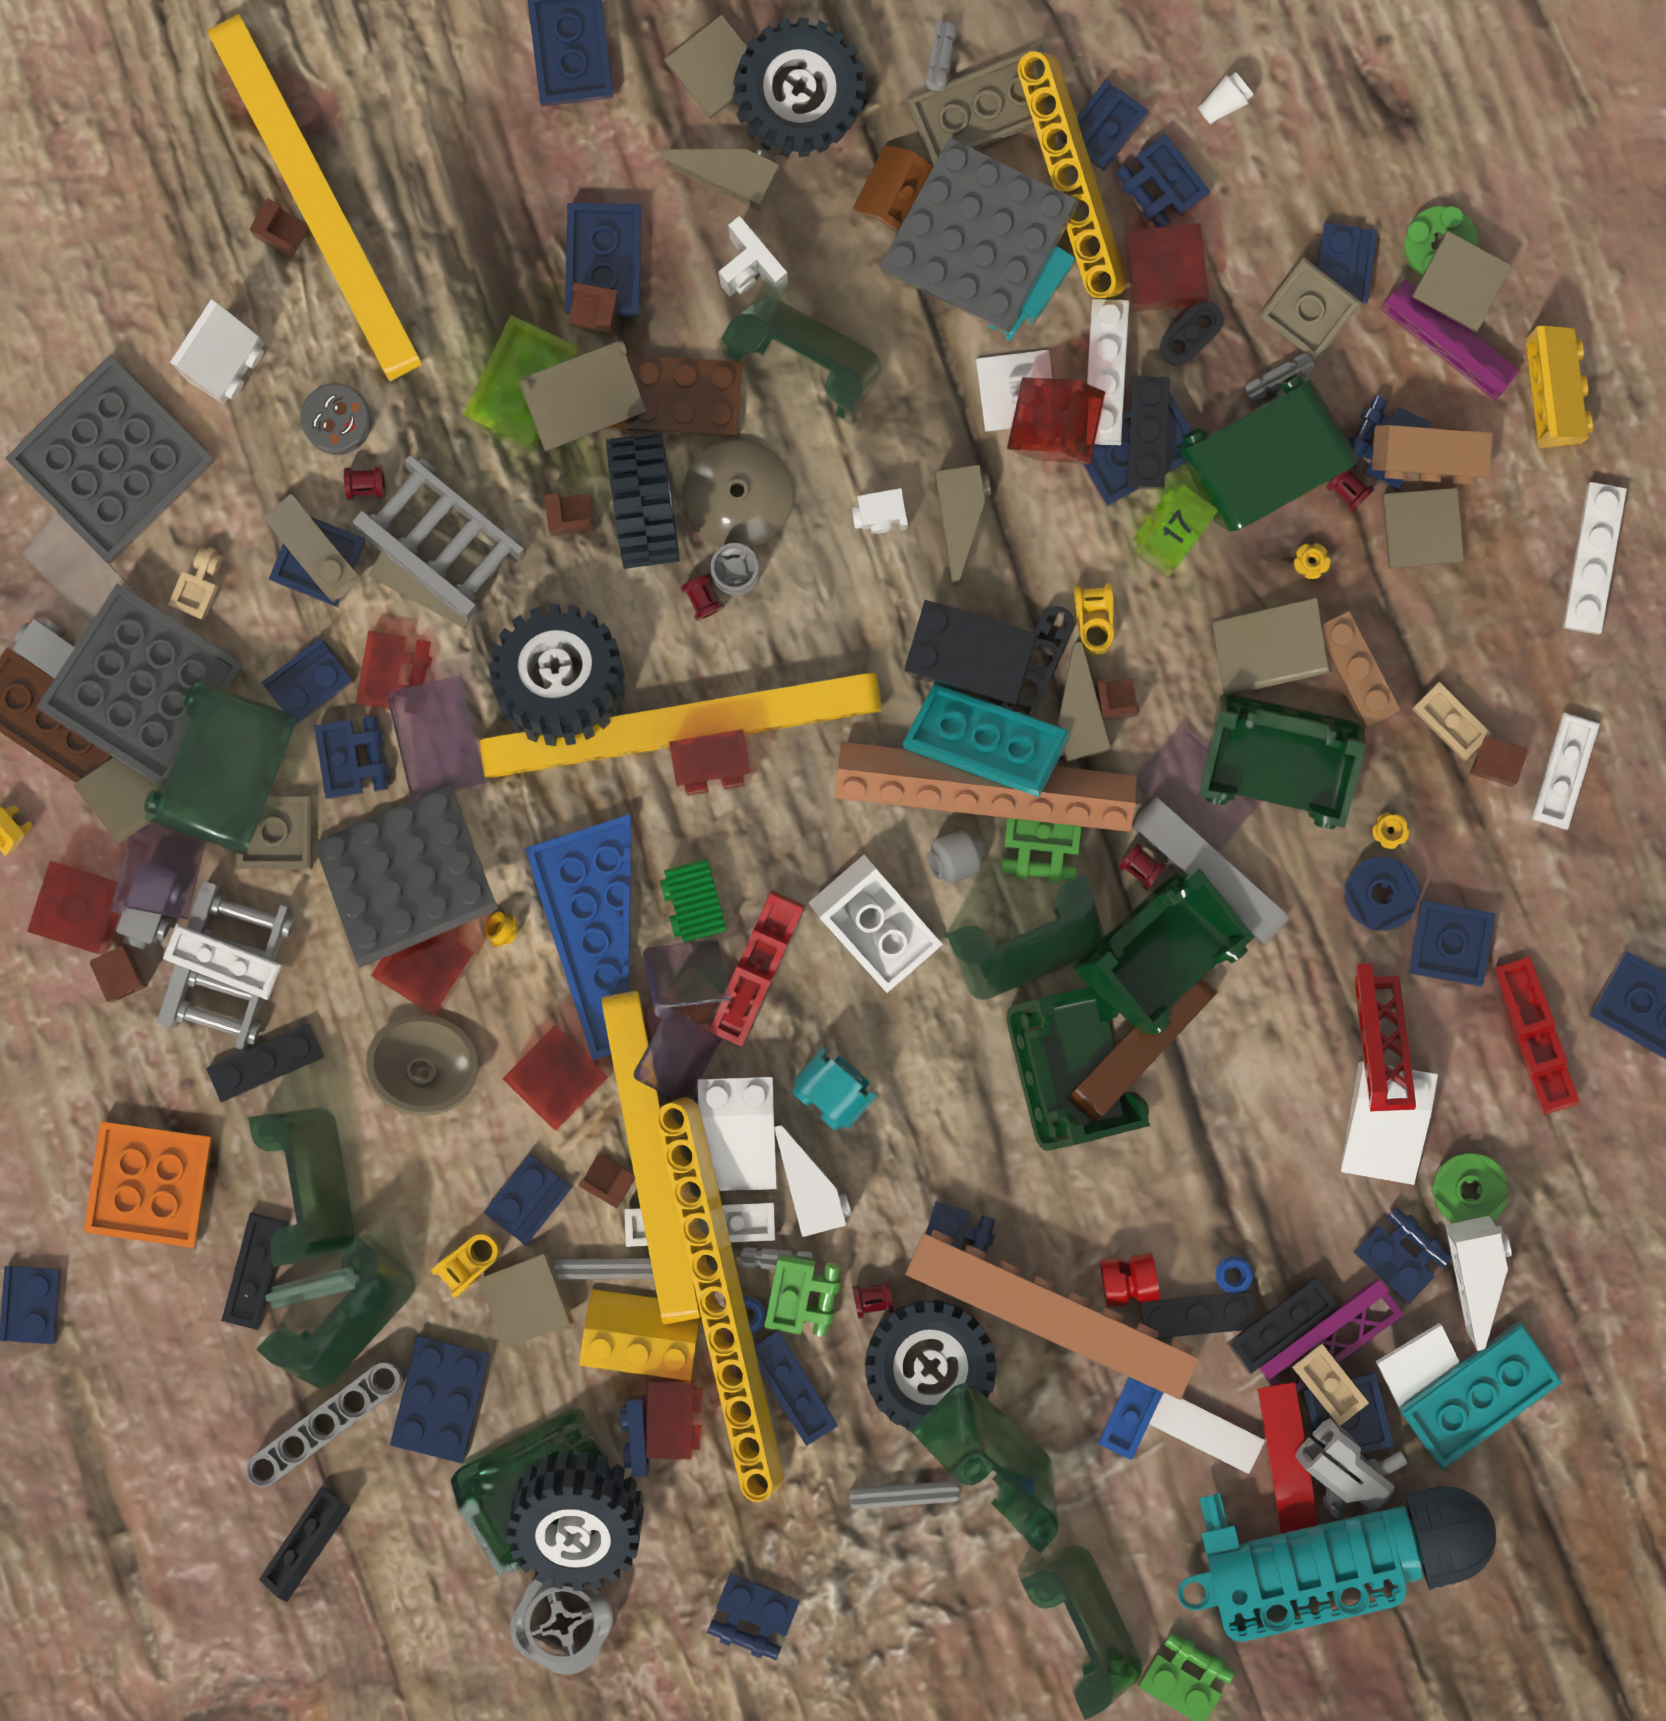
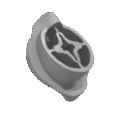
[510,1577,613,1675]

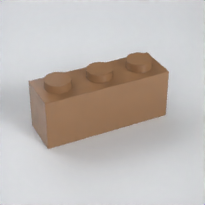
[1372,425,1493,485]
[1322,611,1400,729]

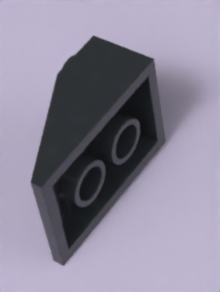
[904,600,1037,706]

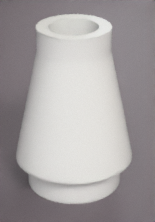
[1197,72,1253,125]

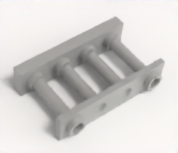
[352,455,524,623]
[157,881,295,1050]

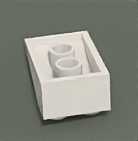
[170,299,264,404]
[809,855,943,993]
[1340,1061,1438,1185]
[698,1077,777,1191]
[774,1125,852,1237]
[1445,1216,1512,1351]

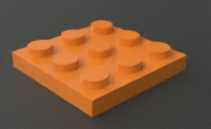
[83,1121,213,1248]

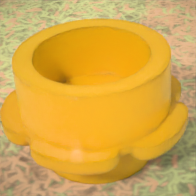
[1294,543,1331,579]
[1372,812,1409,849]
[484,912,518,947]

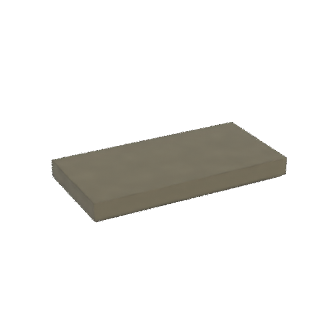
[905,44,1056,167]

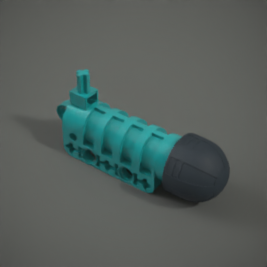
[1178,1486,1496,1642]

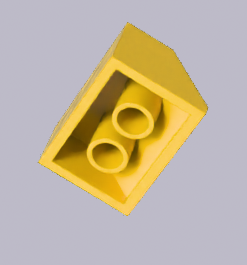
[1525,326,1593,449]
[579,1289,701,1381]

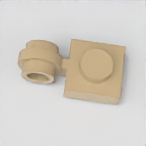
[168,547,223,620]

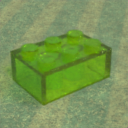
[463,315,580,453]

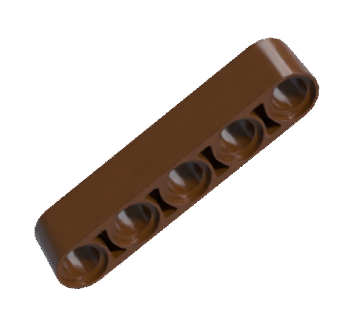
[1068,977,1218,1123]

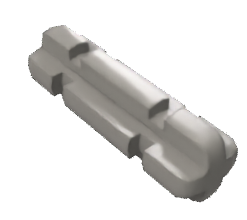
[925,21,957,91]
[1245,353,1315,402]
[740,1247,813,1270]

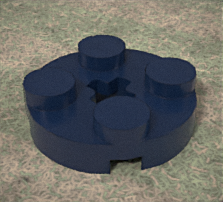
[1344,857,1420,931]

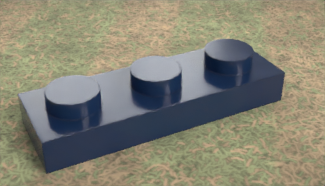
[754,1330,838,1446]

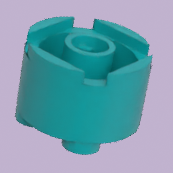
[792,1046,879,1131]

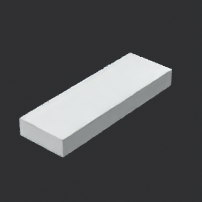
[1531,713,1600,830]
[163,924,282,1000]
[1149,1393,1265,1474]

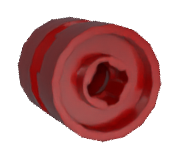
[1100,1252,1160,1308]

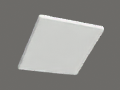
[976,350,1058,432]
[1376,1323,1460,1408]

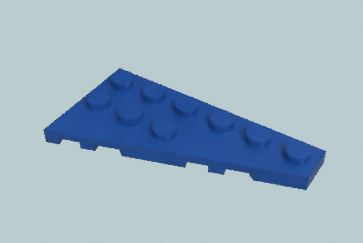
[525,814,632,1061]

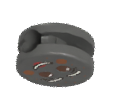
[301,383,372,455]

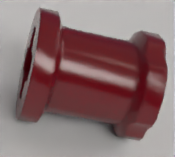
[344,465,385,500]
[1325,467,1375,513]
[680,574,726,621]
[1118,842,1167,891]
[852,1279,895,1319]

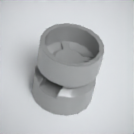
[711,543,759,597]

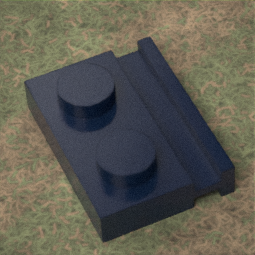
[1061,80,1149,172]
[1317,223,1377,304]
[261,638,354,726]
[483,1154,573,1246]
[0,1266,61,1344]

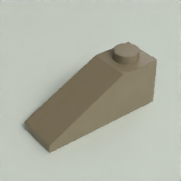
[660,149,780,211]
[935,465,991,585]
[263,494,362,603]
[1057,642,1111,763]

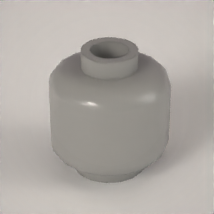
[927,830,985,884]

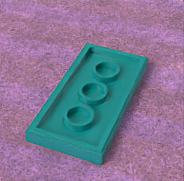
[903,683,1070,798]
[1398,1321,1563,1471]

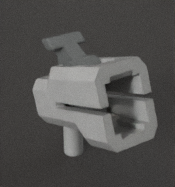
[1295,1419,1407,1520]

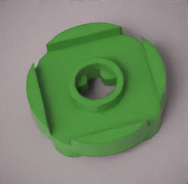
[1403,206,1479,276]
[1431,1153,1508,1223]

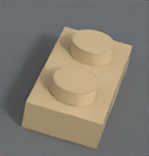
[1412,682,1492,761]
[1291,1343,1369,1426]

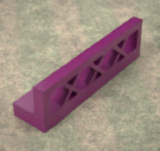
[1380,279,1520,401]
[1258,1278,1404,1393]

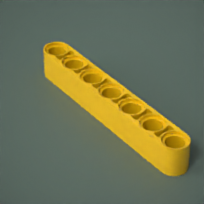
[1018,51,1126,298]

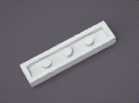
[1084,299,1130,445]
[1563,482,1627,635]
[624,1203,775,1247]

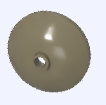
[683,439,793,549]
[366,1015,479,1116]

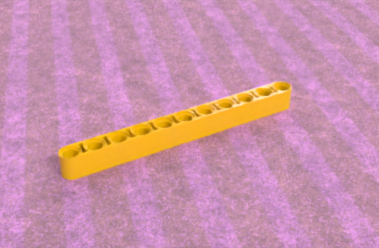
[206,13,422,381]
[479,673,883,778]
[656,1097,784,1502]

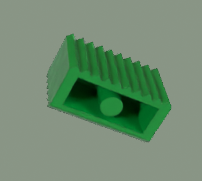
[659,859,727,943]

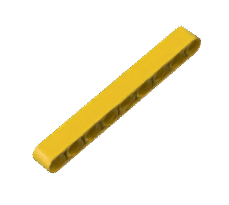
[601,990,701,1325]

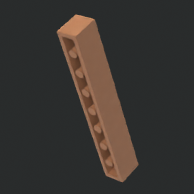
[835,742,1137,832]
[905,1229,1199,1400]

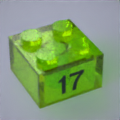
[1133,484,1218,579]

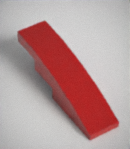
[708,890,805,1047]
[1494,957,1580,1116]
[1257,1381,1318,1534]

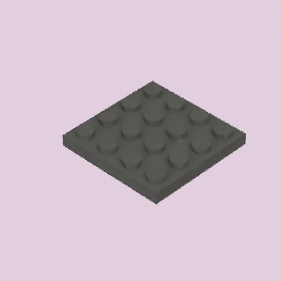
[879,137,1079,334]
[5,355,215,564]
[36,583,243,789]
[314,785,498,968]

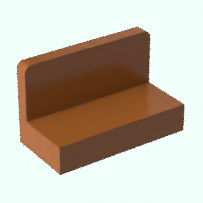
[853,145,933,232]

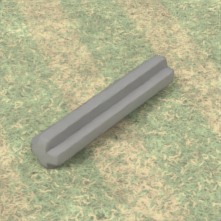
[552,1258,654,1280]
[849,1481,960,1509]

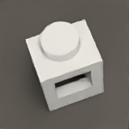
[851,488,908,534]

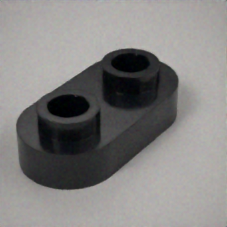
[1159,301,1224,366]

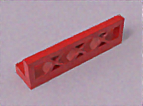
[1354,963,1416,1112]

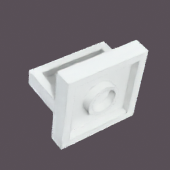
[719,216,788,297]

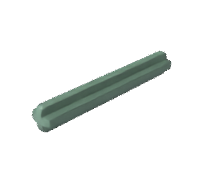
[266,1267,360,1309]

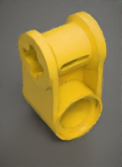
[1074,583,1114,657]
[431,1232,502,1299]

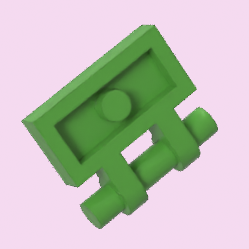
[1001,818,1081,883]
[764,1254,842,1337]
[1138,1632,1235,1721]

